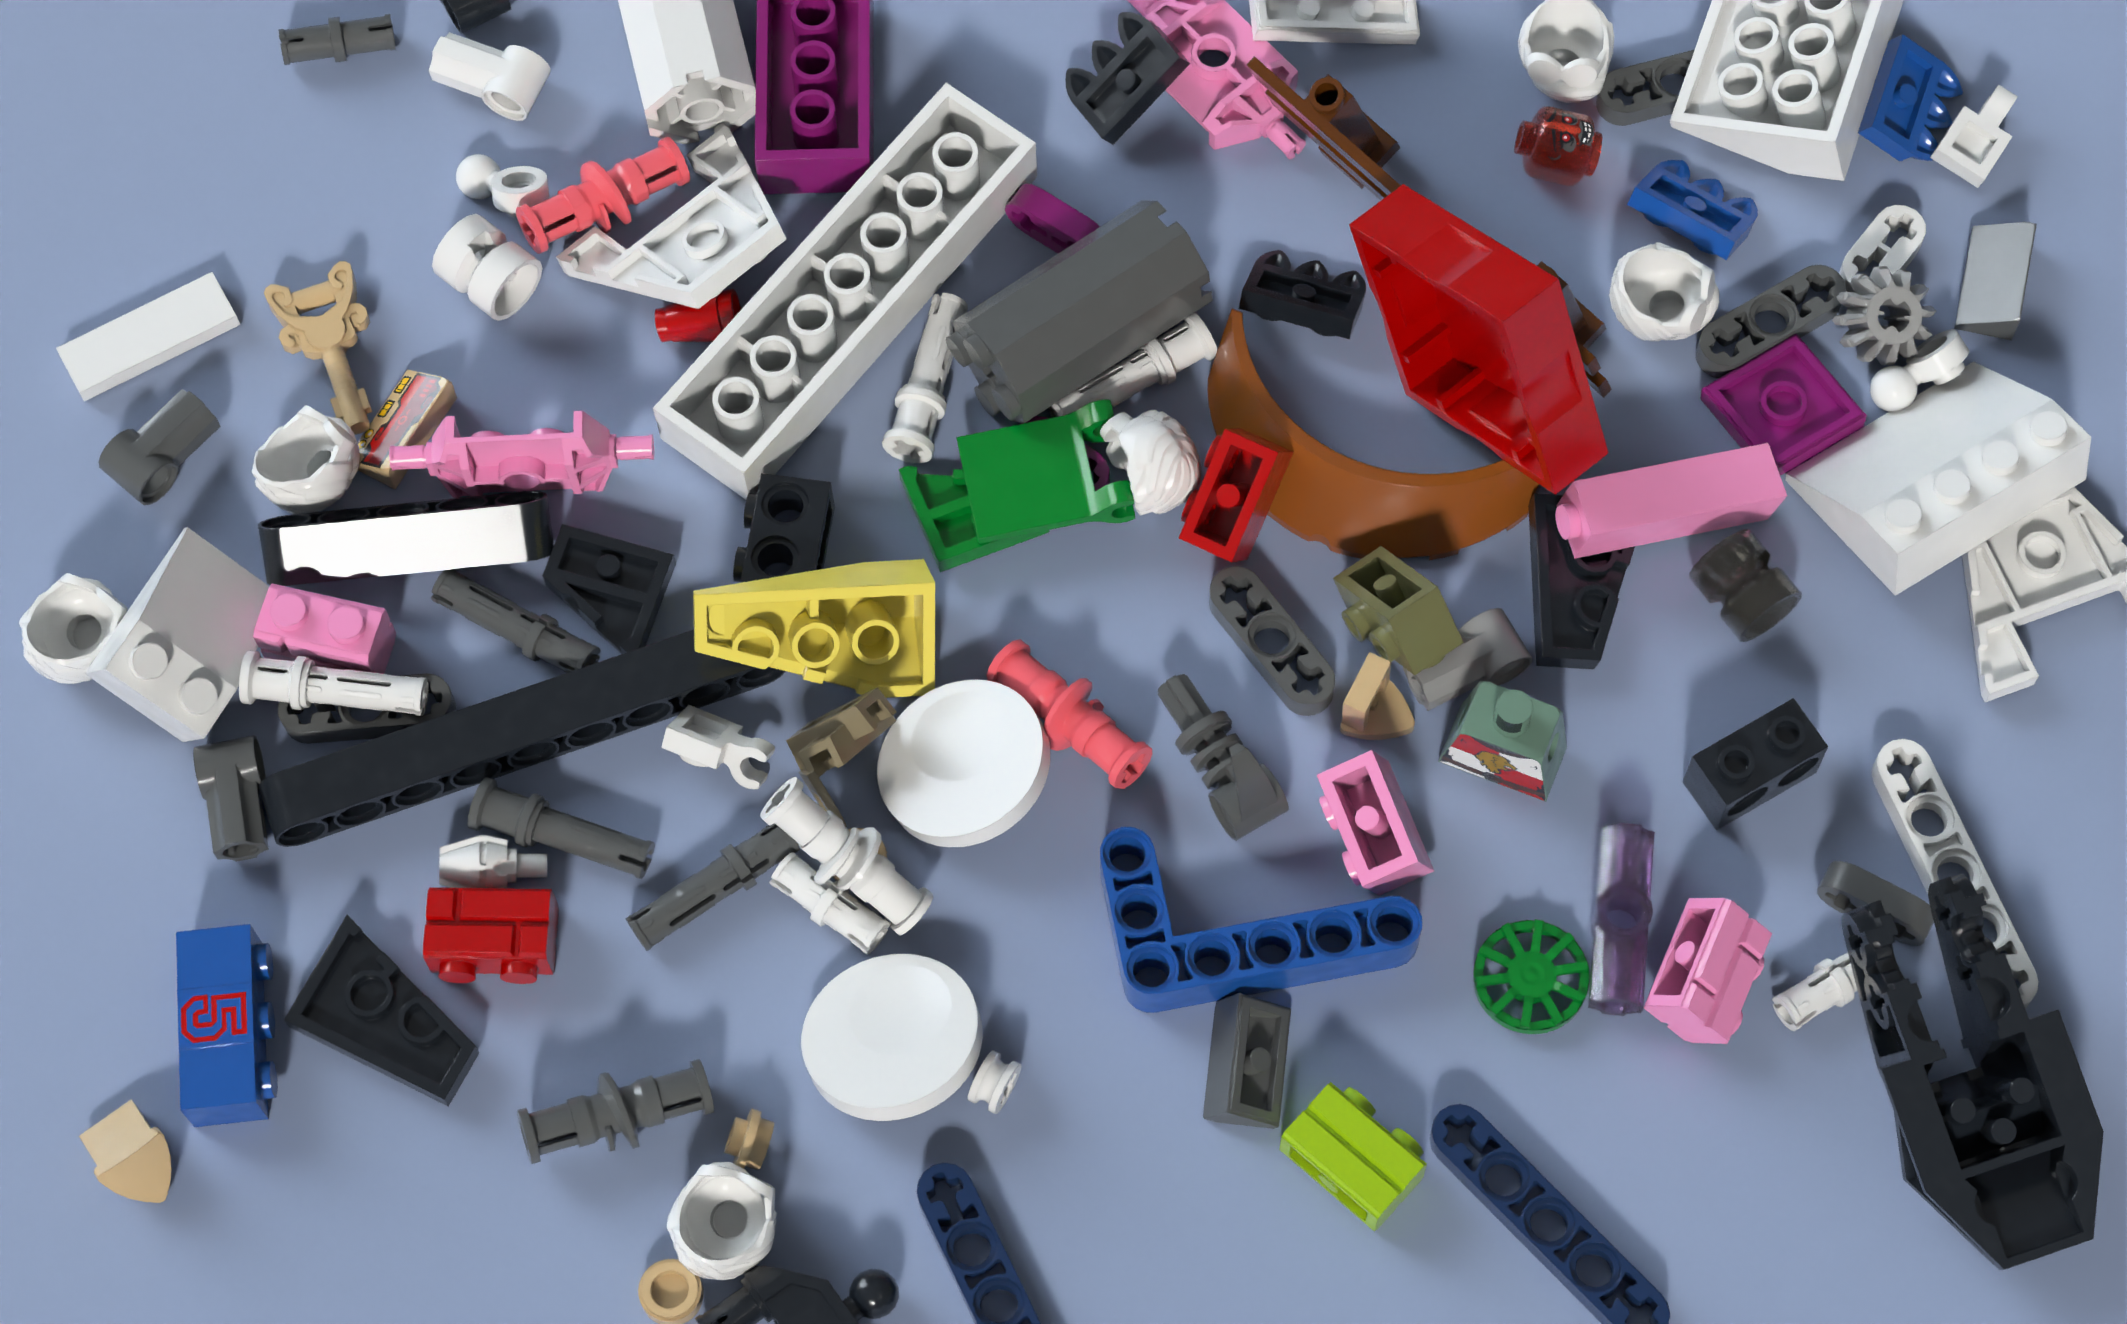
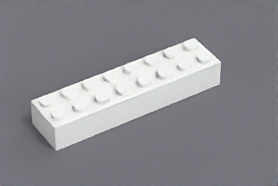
[653,83,1037,500]

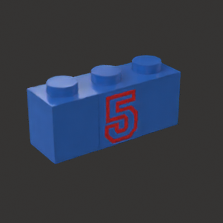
[176,924,278,1127]

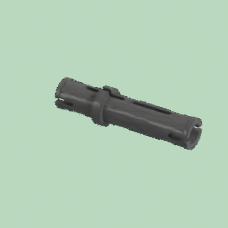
[431,569,601,673]
[625,823,800,951]

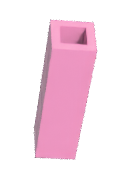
[1555,443,1787,559]

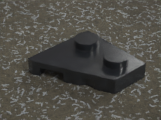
[542,524,676,654]

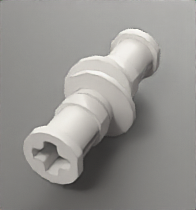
[760,777,933,936]

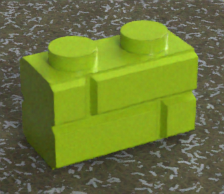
[1279,1082,1427,1232]

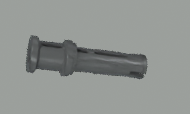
[467,777,655,879]

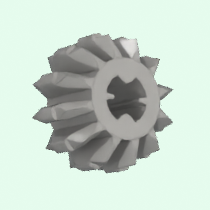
[1832,266,1936,365]

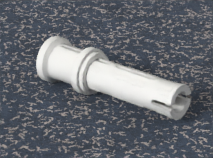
[882,293,968,463]
[1049,312,1218,418]
[239,650,428,716]

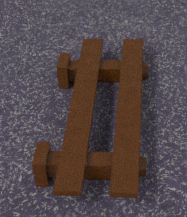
[1246,56,1612,398]

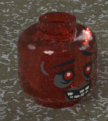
[1514,106,1603,186]

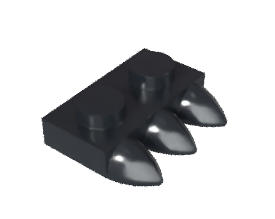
[1065,12,1191,145]
[1238,250,1366,339]

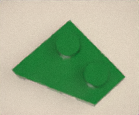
[899,466,1050,572]

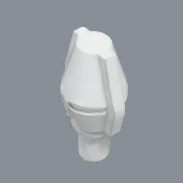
[439,835,547,888]

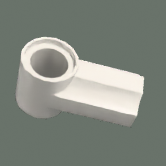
[429,32,551,121]

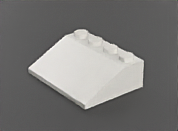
[1670,0,1904,181]
[1785,361,2091,596]

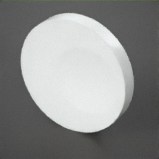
[877,679,1051,847]
[801,954,983,1121]

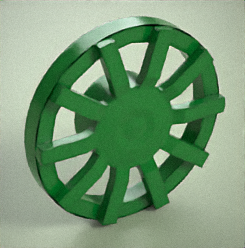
[1473,919,1590,1034]

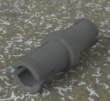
[278,14,396,65]

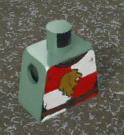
[1438,681,1567,802]

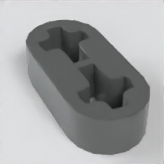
[1817,861,1934,946]

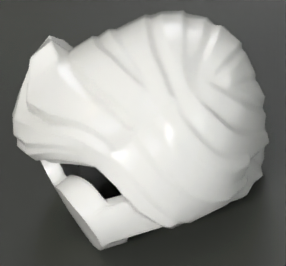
[1518,0,1615,103]
[1609,242,1719,341]
[252,405,360,514]
[1100,410,1201,516]
[19,573,128,684]
[667,1162,777,1280]

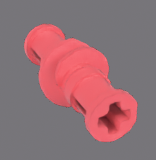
[516,137,690,254]
[986,639,1153,789]

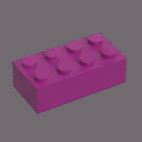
[755,0,874,194]

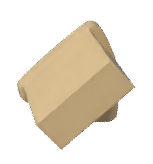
[1340,652,1415,740]
[79,1099,172,1203]

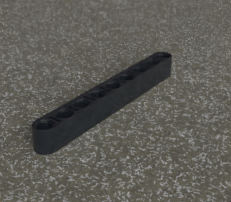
[259,630,786,847]

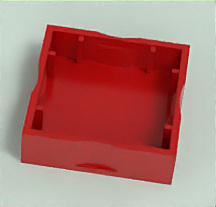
[1349,184,1608,495]

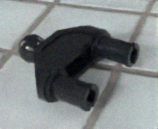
[695,1266,899,1324]

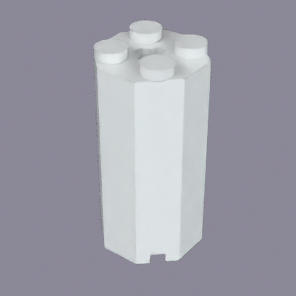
[618,0,756,144]

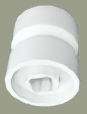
[432,214,543,321]

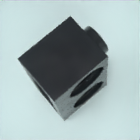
[733,473,835,583]
[1683,698,1828,831]

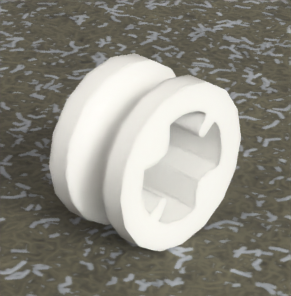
[968,1050,1021,1114]

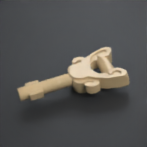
[264,261,372,434]

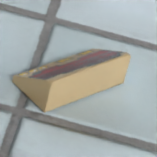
[357,369,457,489]

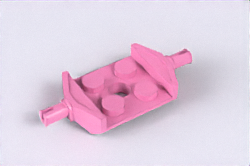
[1127,0,1306,159]
[389,410,655,498]

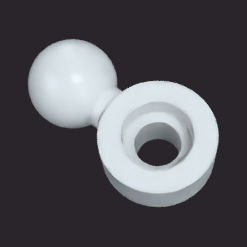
[456,154,550,218]
[1870,329,1969,412]

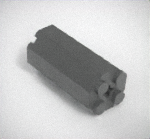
[946,200,1213,423]

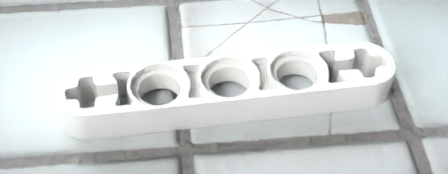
[1872,739,2039,1009]

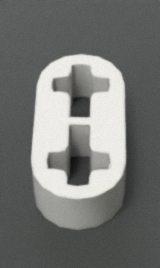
[1839,205,1926,292]

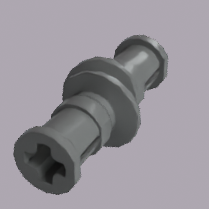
[517,1059,714,1164]

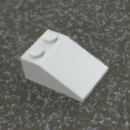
[85,527,270,742]

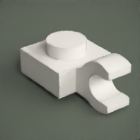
[1930,85,2018,188]
[661,705,775,789]

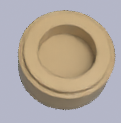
[638,1259,704,1324]

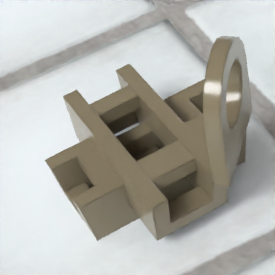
[786,687,897,827]

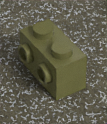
[1333,546,1464,675]

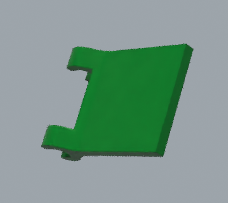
[956,399,1135,544]

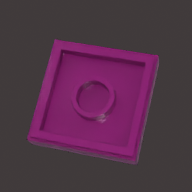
[1700,333,1867,476]

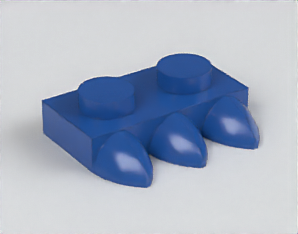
[1858,34,1963,162]
[1627,160,1758,260]

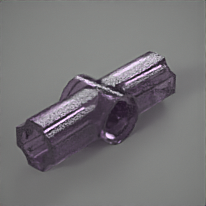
[1588,823,1655,1016]

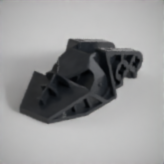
[1841,874,2104,1270]

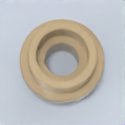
[724,1109,774,1170]

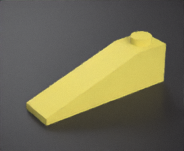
[693,559,935,698]

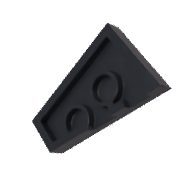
[1528,493,1635,669]
[284,915,479,1107]

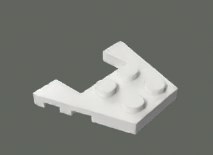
[556,126,787,309]
[1962,487,2127,702]

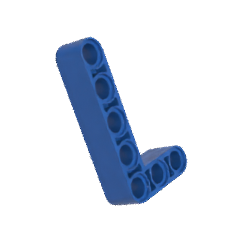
[1100,827,1422,1013]

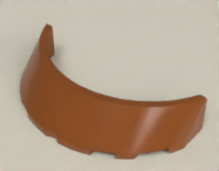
[1207,308,1541,561]

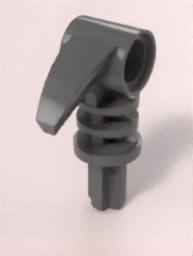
[1158,674,1289,841]

